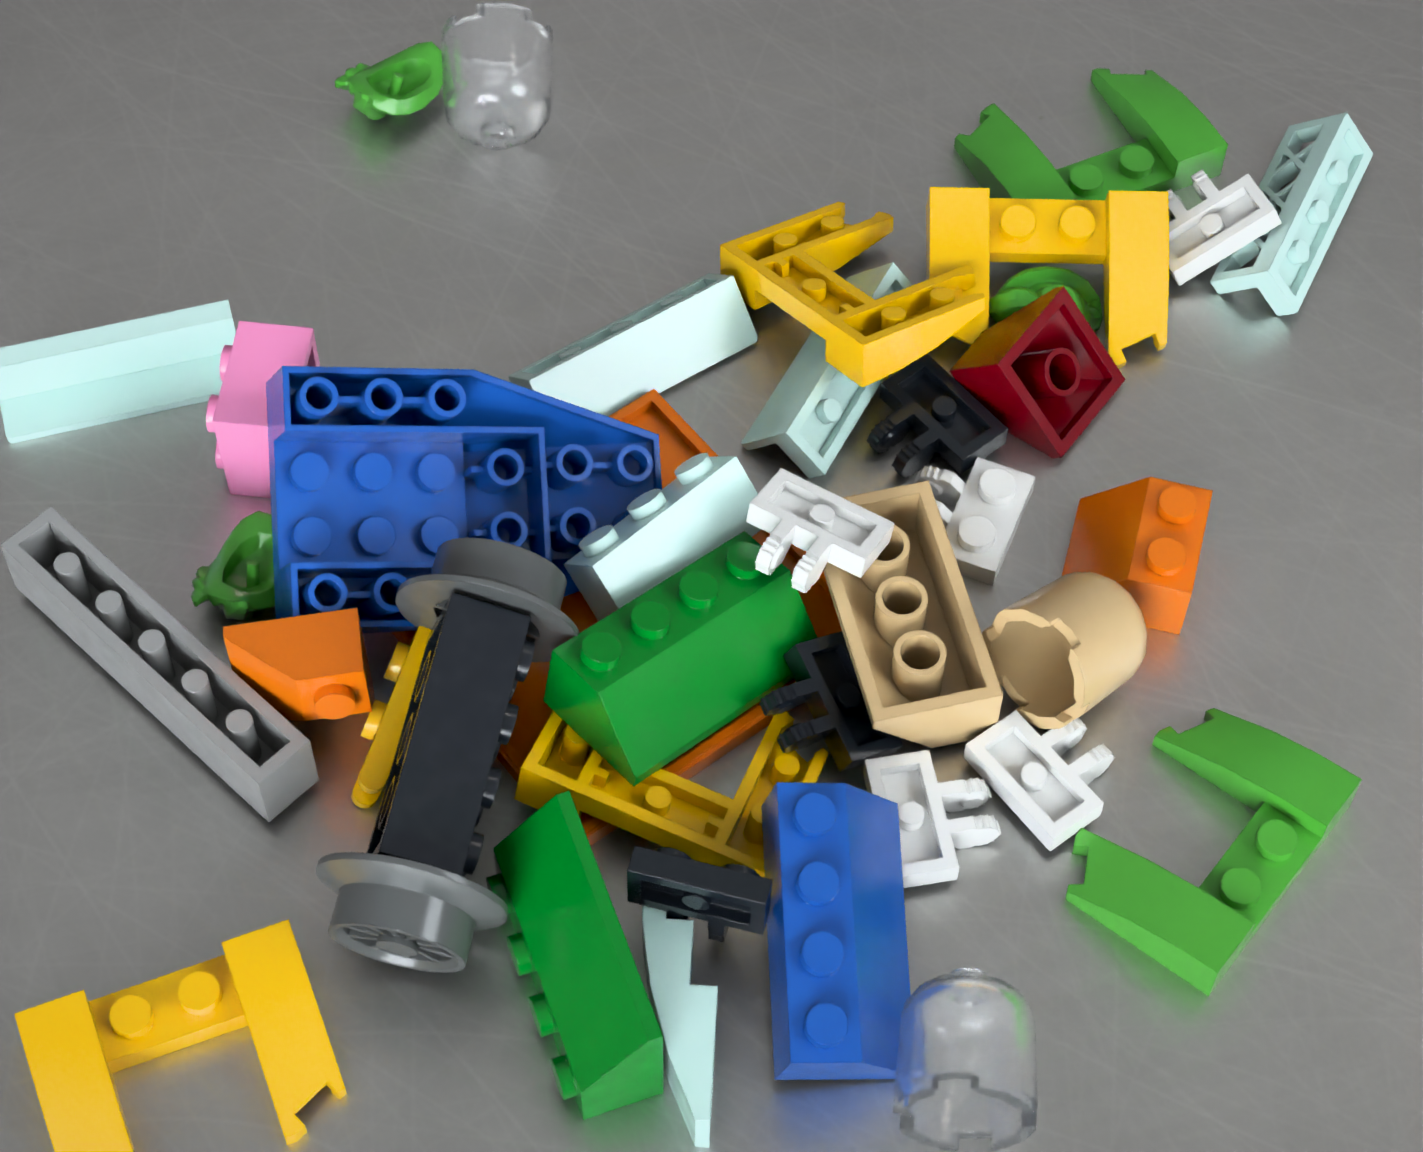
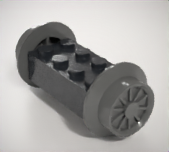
[316,538,580,973]

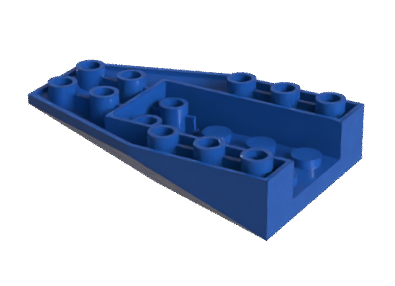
[266,366,662,634]

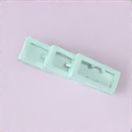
[642,905,718,1147]

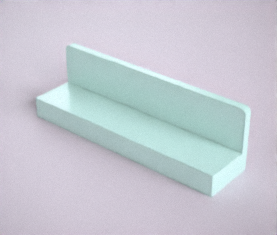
[741,262,913,479]
[508,273,758,416]
[0,300,236,443]

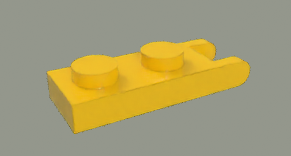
[351,626,431,809]

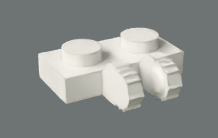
[1166,169,1281,286]
[914,457,1036,586]
[746,468,895,593]
[963,710,1115,851]
[863,750,1001,888]

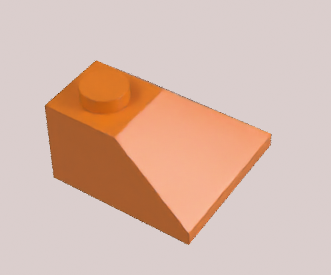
[223,608,375,721]

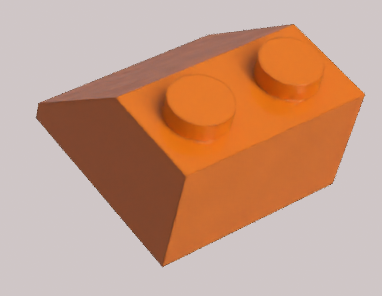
[1061,477,1213,635]

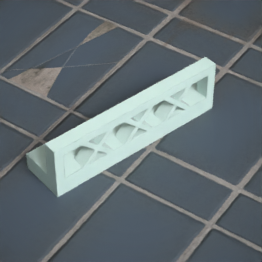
[1210,112,1373,316]

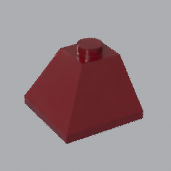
[949,286,1126,459]

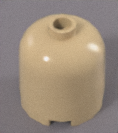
[982,572,1147,729]

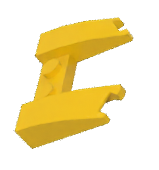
[926,187,1169,369]
[720,202,986,388]
[514,711,829,877]
[14,919,347,1152]

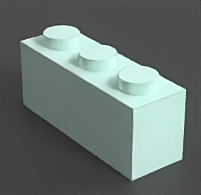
[563,453,761,621]

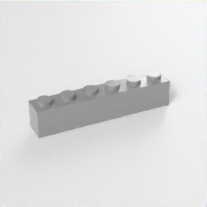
[0,506,319,822]

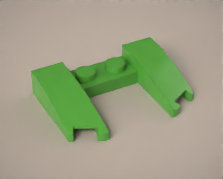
[954,68,1228,200]
[1065,708,1362,996]

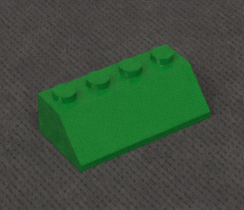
[543,531,817,787]
[486,791,664,1120]

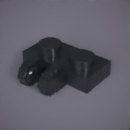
[866,354,1008,478]
[759,631,903,772]
[627,846,773,942]

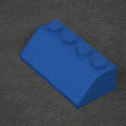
[761,782,916,1080]

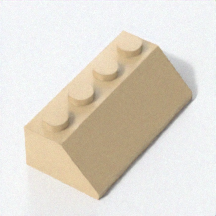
[823,481,1003,748]

